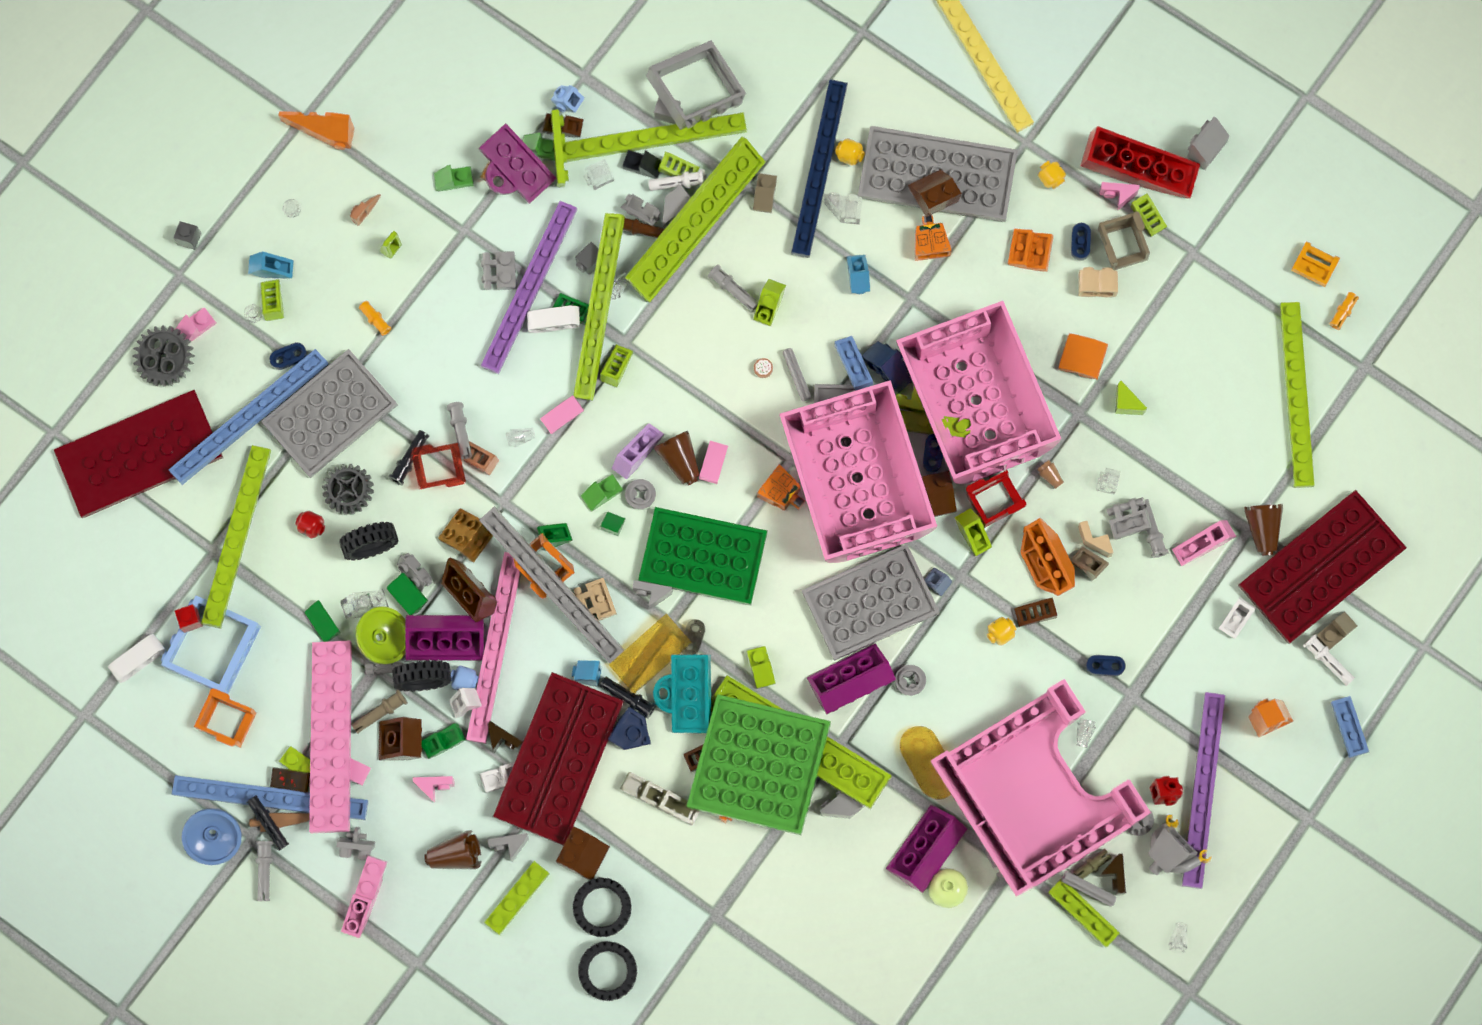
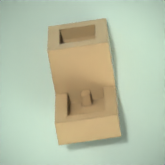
[1078,521,1113,558]

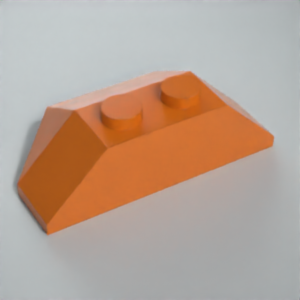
[1020,518,1075,596]

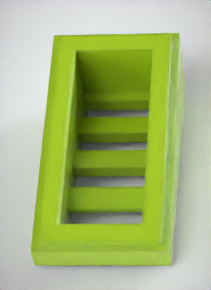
[658,151,700,177]
[1131,193,1167,237]
[380,231,402,259]
[260,279,284,321]
[600,344,633,387]

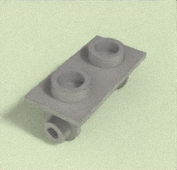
[620,194,661,226]
[397,553,433,592]

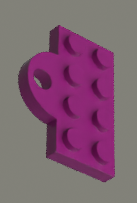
[478,123,557,204]

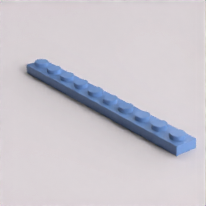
[169,349,328,485]
[172,775,369,820]

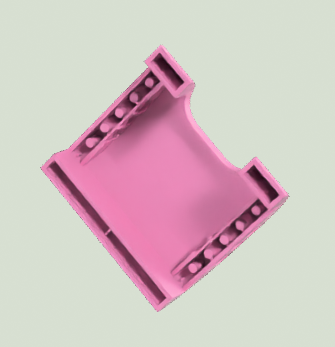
[931,679,1151,897]

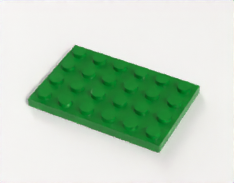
[638,507,768,606]

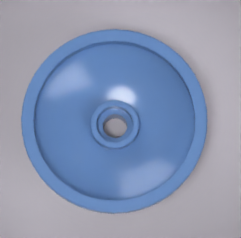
[182,809,242,865]

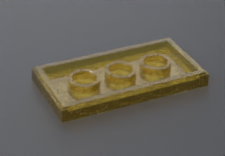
[609,613,692,694]

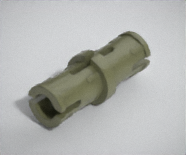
[1073,848,1112,879]

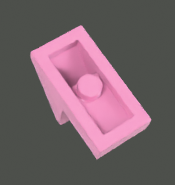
[1100,182,1140,210]
[176,307,217,342]
[413,776,454,803]

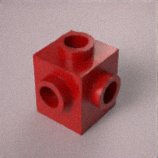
[1150,776,1183,806]

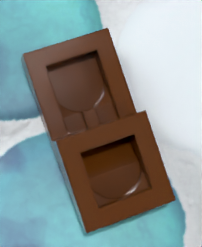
[542,113,584,138]

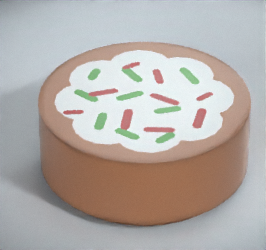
[754,358,773,378]

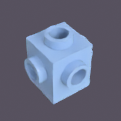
[551,85,585,113]

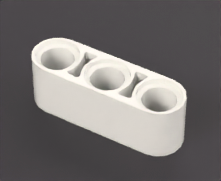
[527,306,580,333]
[108,634,165,683]

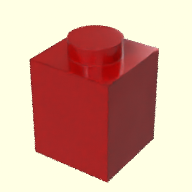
[174,604,203,633]

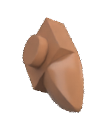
[350,194,381,226]

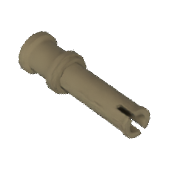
[351,690,408,734]

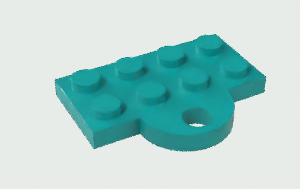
[653,654,711,733]

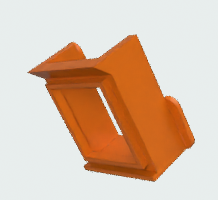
[514,533,575,598]
[194,688,257,748]

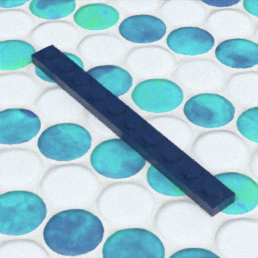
[791,79,848,258]

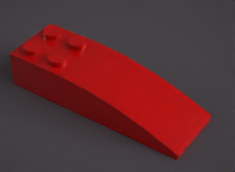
[1080,126,1200,199]

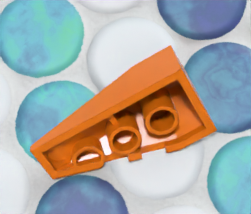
[278,111,355,150]

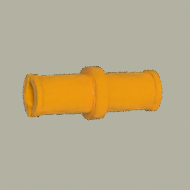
[1329,292,1359,330]
[359,301,391,336]

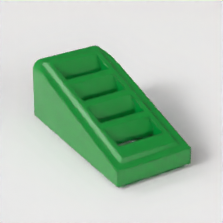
[552,293,589,325]

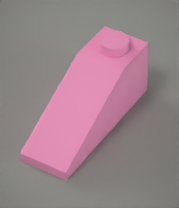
[1172,520,1236,566]

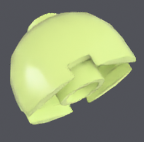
[928,868,968,908]

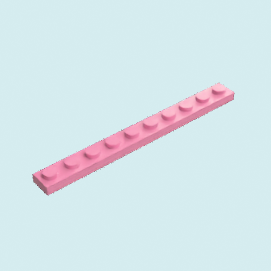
[466,552,521,744]

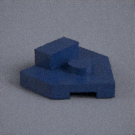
[607,707,651,750]

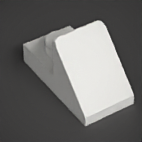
[1219,597,1256,639]
[449,688,482,718]

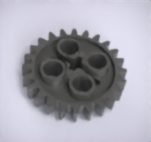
[132,325,195,387]

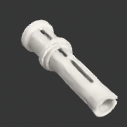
[649,169,706,191]
[1303,634,1355,686]

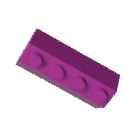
[405,615,484,660]
[807,643,896,714]
[886,805,967,893]

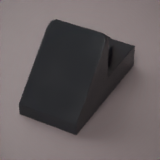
[622,150,662,179]

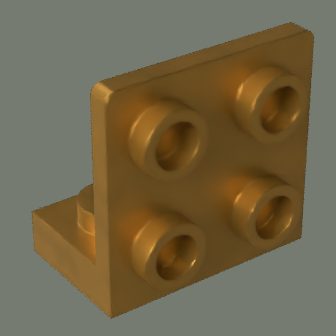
[438,508,493,563]

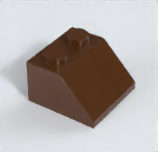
[908,169,962,217]
[922,470,957,517]
[378,717,422,761]
[556,826,610,880]

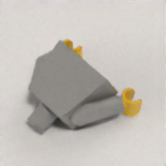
[1149,815,1211,875]

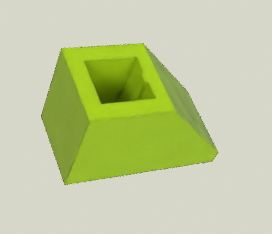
[753,279,786,326]

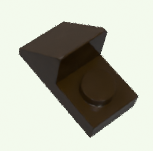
[488,721,523,753]
[1099,853,1126,896]

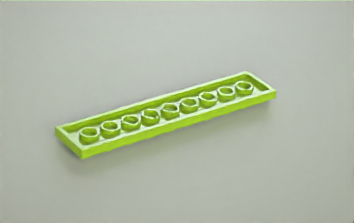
[625,137,766,303]
[711,675,892,810]

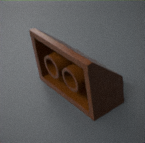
[441,557,498,622]

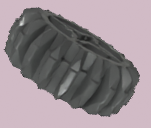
[322,464,374,515]

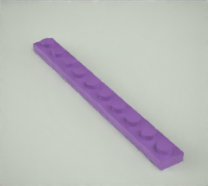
[481,201,577,374]
[1182,692,1225,889]

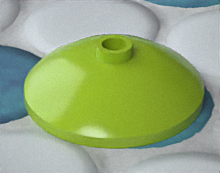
[356,607,406,665]

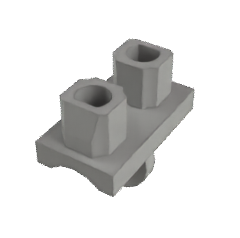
[336,827,375,860]

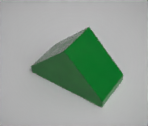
[537,523,573,551]

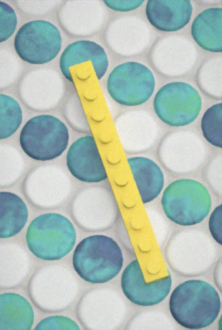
[936,0,1034,133]

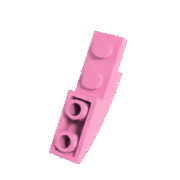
[341,855,387,938]

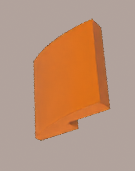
[1008,228,1053,272]
[1058,333,1108,380]

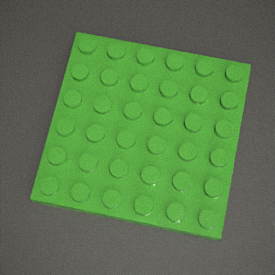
[687,694,831,836]

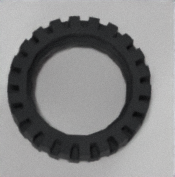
[339,522,399,561]
[392,660,451,692]
[573,877,632,937]
[578,941,637,1001]

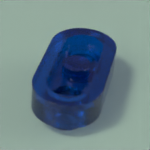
[923,434,943,472]

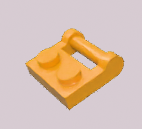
[1291,241,1340,287]

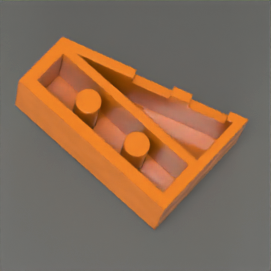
[1248,698,1294,737]

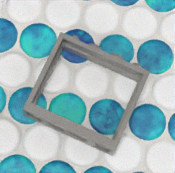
[646,40,746,130]

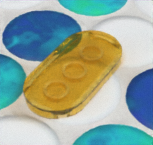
[900,726,951,800]

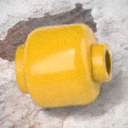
[835,138,865,166]
[1038,161,1066,189]
[987,617,1017,646]

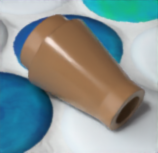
[1037,460,1064,489]

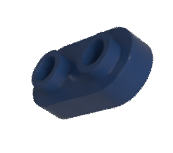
[1071,223,1091,261]
[269,342,307,370]
[1086,655,1126,676]

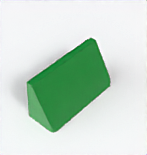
[386,572,428,615]
[304,600,341,642]

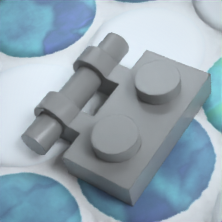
[481,251,516,290]
[1107,497,1152,540]

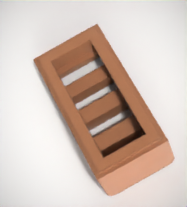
[455,441,499,475]

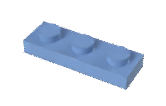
[834,336,873,391]
[1331,696,1369,758]

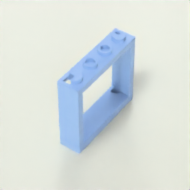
[161,596,261,694]

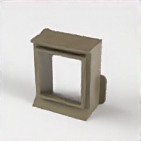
[1098,212,1150,270]

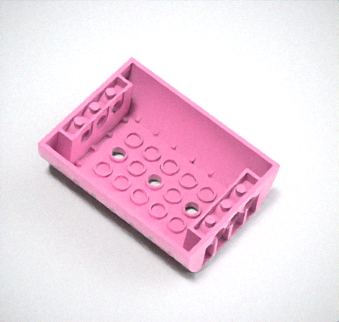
[896,301,1061,484]
[780,381,937,563]

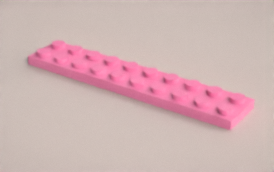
[309,641,352,834]

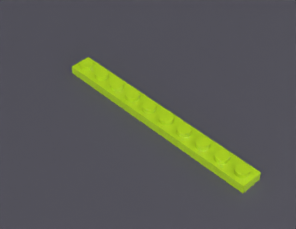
[562,112,747,162]
[573,213,625,401]
[1280,302,1315,488]
[201,445,271,629]

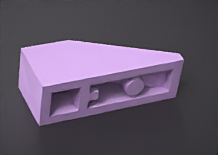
[612,423,664,479]

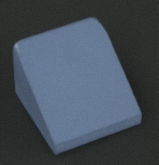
[924,567,952,596]

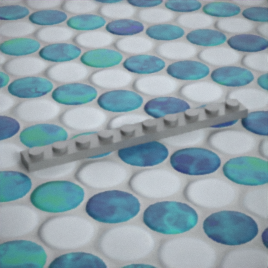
[480,506,625,664]

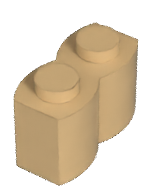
[1078,267,1118,297]

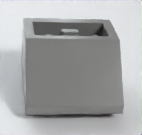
[1187,116,1230,170]

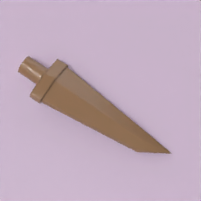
[249,813,310,832]

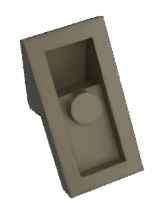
[753,173,777,213]
[1070,546,1109,581]
[1316,612,1358,650]

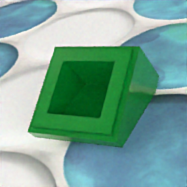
[600,512,626,536]

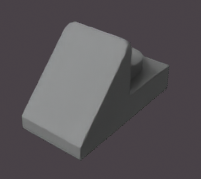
[632,580,673,610]
[488,833,529,861]

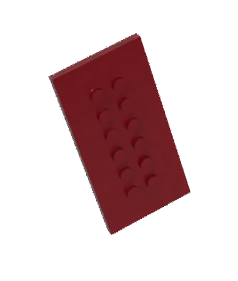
[54,389,224,519]
[1238,490,1407,644]
[493,672,624,846]

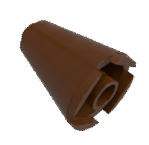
[654,430,700,486]
[1244,504,1283,556]
[424,830,481,869]

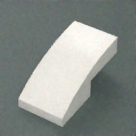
[480,762,515,793]

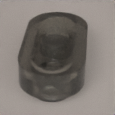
[680,619,706,655]

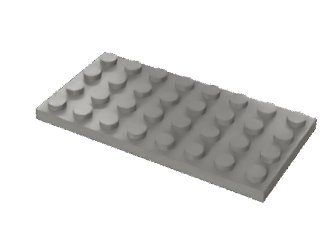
[858,126,1018,222]

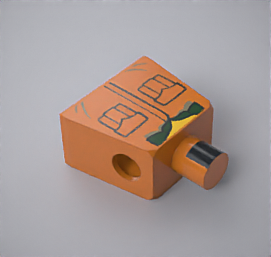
[915,215,951,261]
[757,464,805,511]

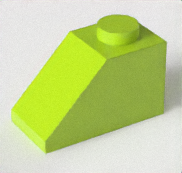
[954,508,992,556]

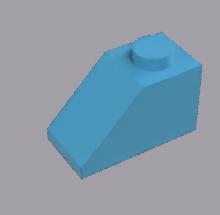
[248,251,293,279]
[847,255,870,294]
[572,660,602,687]

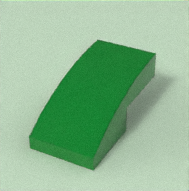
[421,723,466,759]

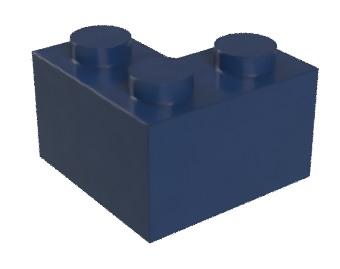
[862,341,912,393]

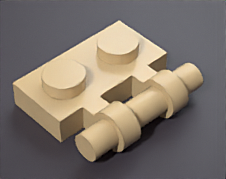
[573,578,617,621]

